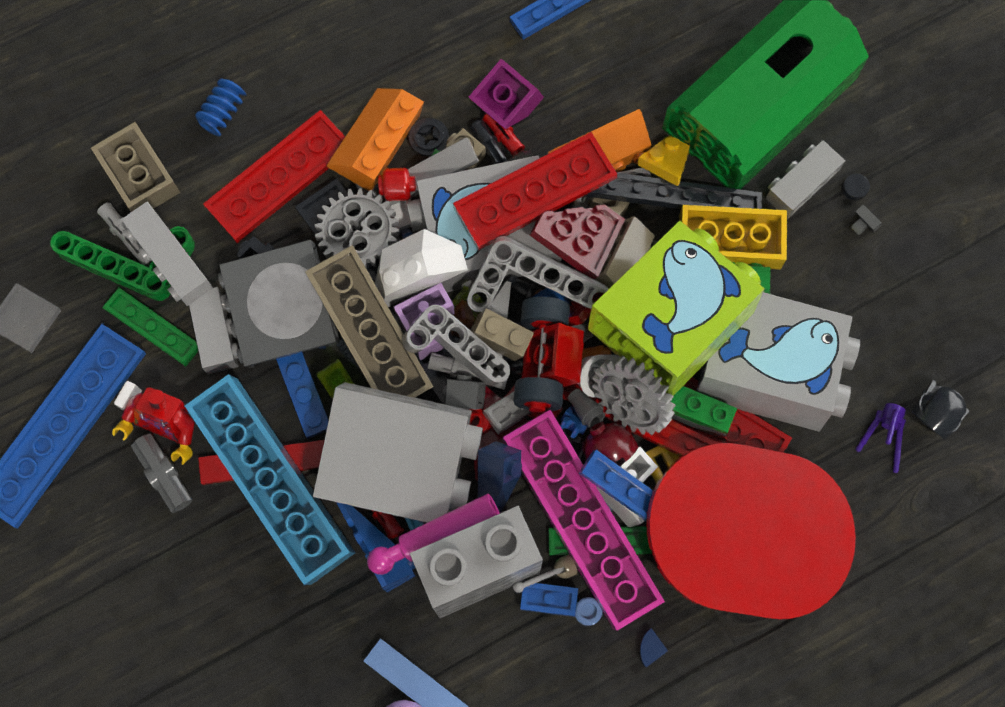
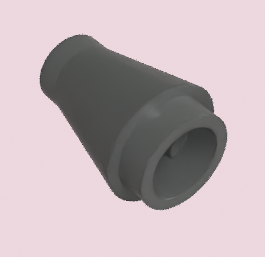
[568,389,605,428]

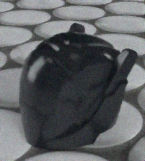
[911,380,969,440]

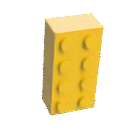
[679,205,787,270]

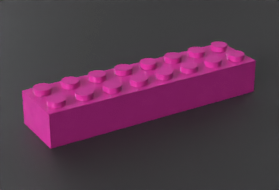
[503,410,665,630]

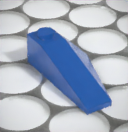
[336,502,416,592]

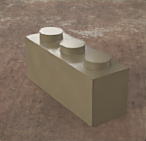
[595,216,655,294]

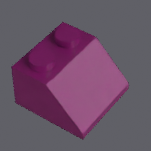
[469,59,544,129]

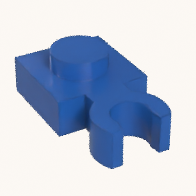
[560,405,589,438]

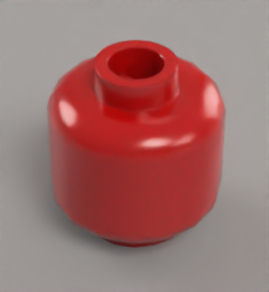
[378,168,416,202]

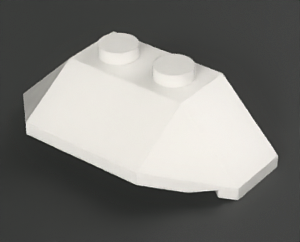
[375,229,468,307]

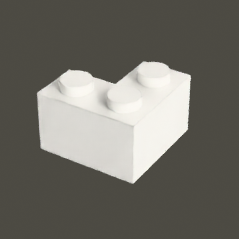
[596,447,658,527]

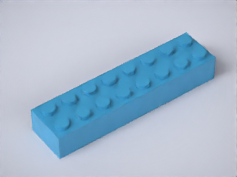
[185,374,356,585]

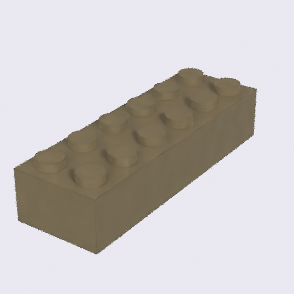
[305,245,433,398]

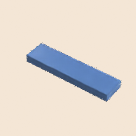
[364,639,469,707]

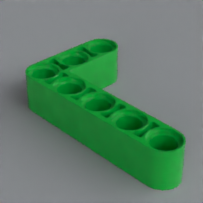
[50,226,195,301]

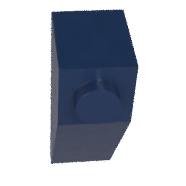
[478,441,522,513]

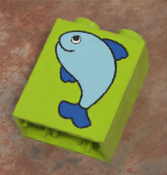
[588,221,765,396]

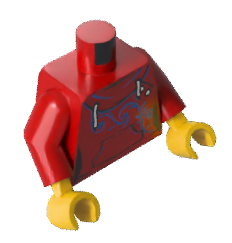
[112,387,194,465]

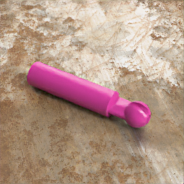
[367,494,500,575]

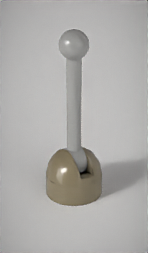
[513,554,577,593]

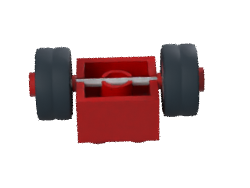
[513,297,584,413]

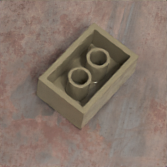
[91,122,180,212]

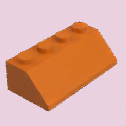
[327,88,424,191]
[548,109,651,173]

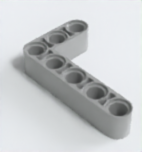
[467,236,609,312]

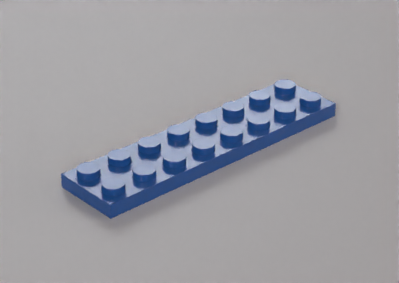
[0,324,146,529]

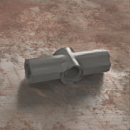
[131,433,193,513]

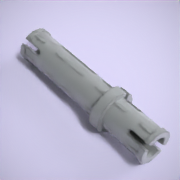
[97,203,152,267]
[428,352,508,390]

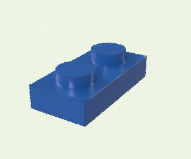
[520,583,578,617]

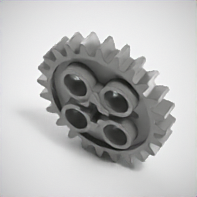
[315,188,400,269]
[592,356,675,435]

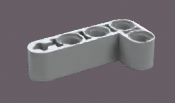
[402,305,510,385]

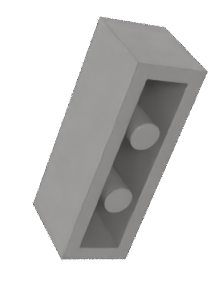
[766,141,845,219]
[189,287,239,374]

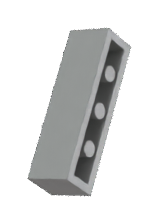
[121,201,213,306]

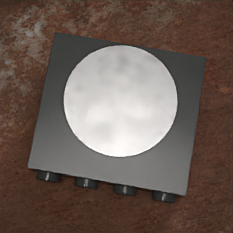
[218,240,339,368]

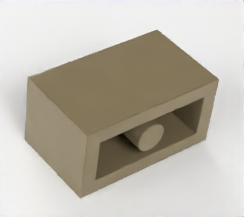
[471,308,534,361]

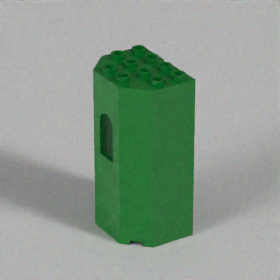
[662,0,869,190]

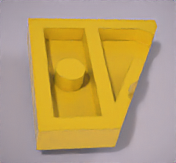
[638,135,690,186]

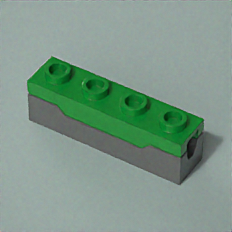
[670,386,737,440]

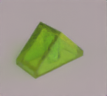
[316,359,354,400]

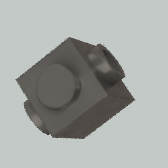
[443,374,486,410]

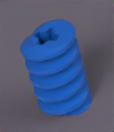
[195,79,247,137]

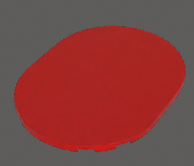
[647,443,856,619]

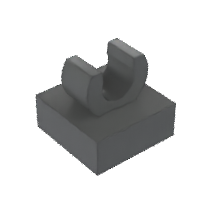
[851,205,882,235]

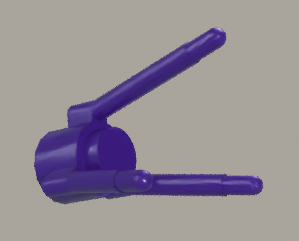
[856,403,906,473]

